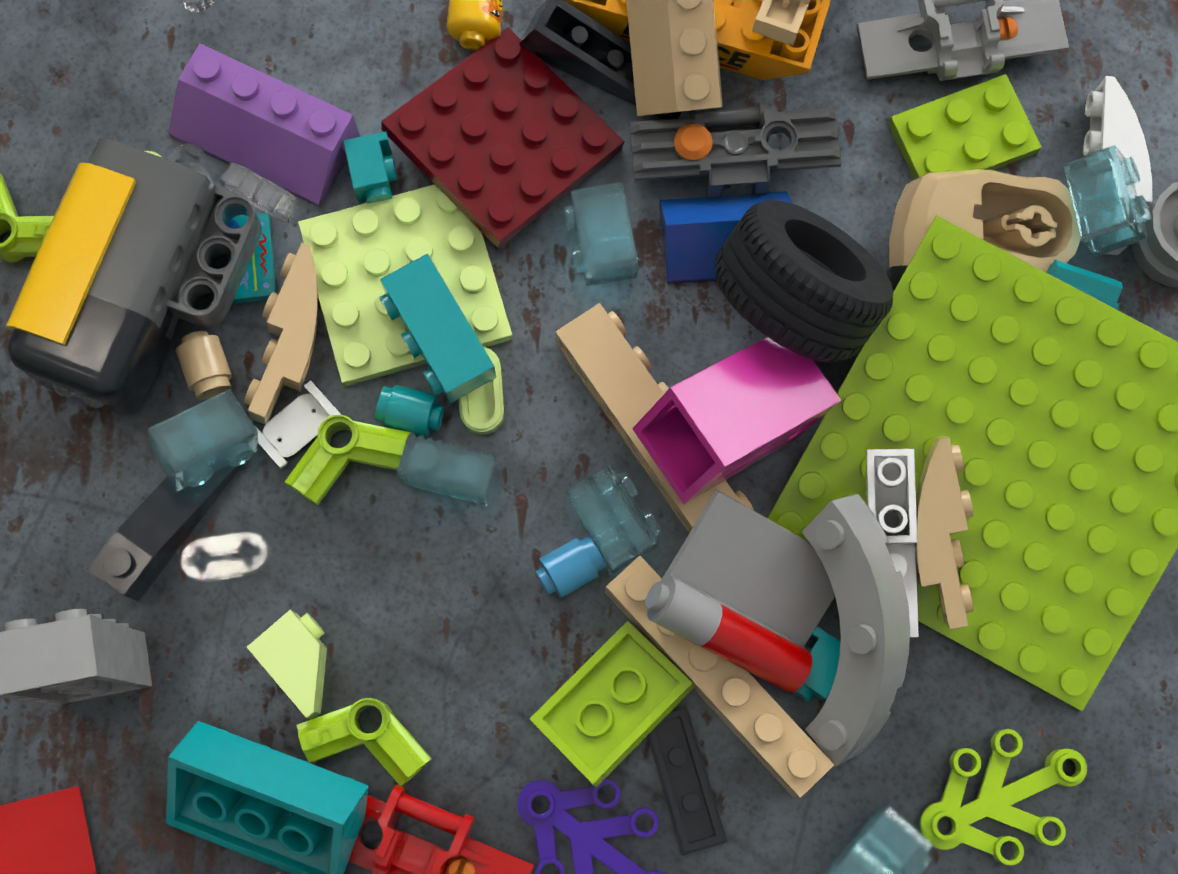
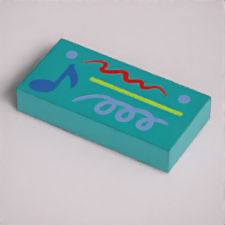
[228,212,278,304]

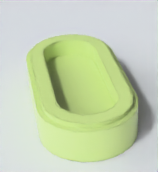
[459,347,504,435]

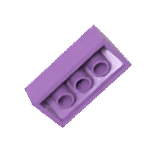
[168,43,360,207]

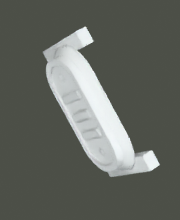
[249,380,341,469]

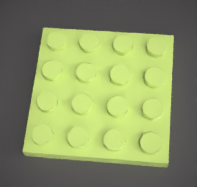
[298,184,513,387]

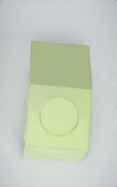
[247,610,327,719]

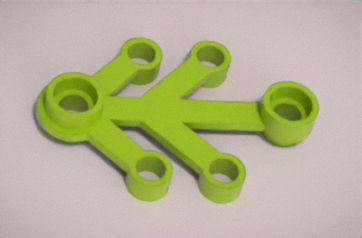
[919,729,1087,866]

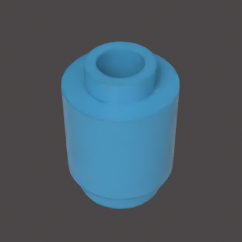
[535,536,606,598]

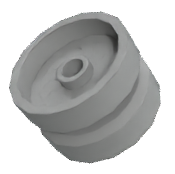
[1131,182,1178,287]

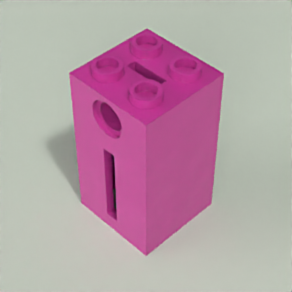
[632,337,841,504]

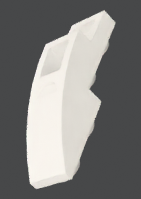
[1083,76,1152,255]
[866,449,919,637]

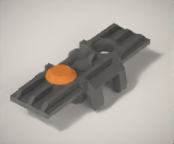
[629,102,842,198]

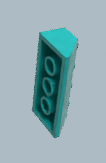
[166,721,369,874]

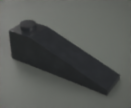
[519,0,681,119]
[87,430,249,601]

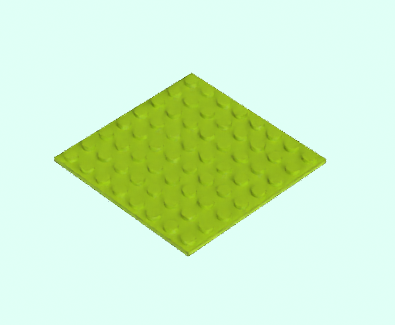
[768,215,1178,712]

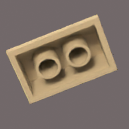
[626,0,723,116]

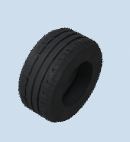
[715,199,893,362]

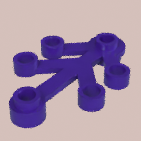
[517,779,665,874]

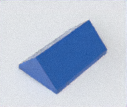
[659,191,792,284]

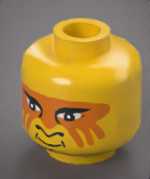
[447,0,504,50]

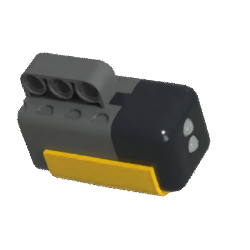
[6,138,262,414]

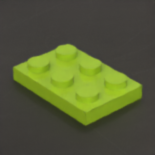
[888,74,1042,180]
[529,621,695,787]

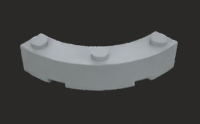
[802,494,910,767]

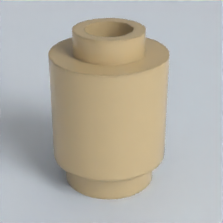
[175,331,232,400]

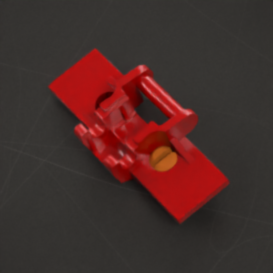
[349,785,535,874]

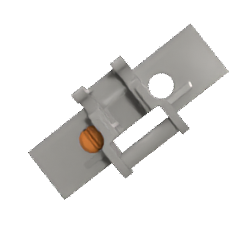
[857,0,1069,81]

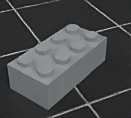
[0,609,152,705]

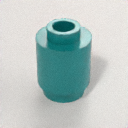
[375,384,444,438]

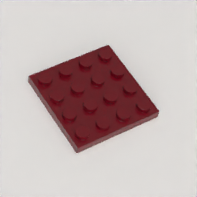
[381,27,624,249]

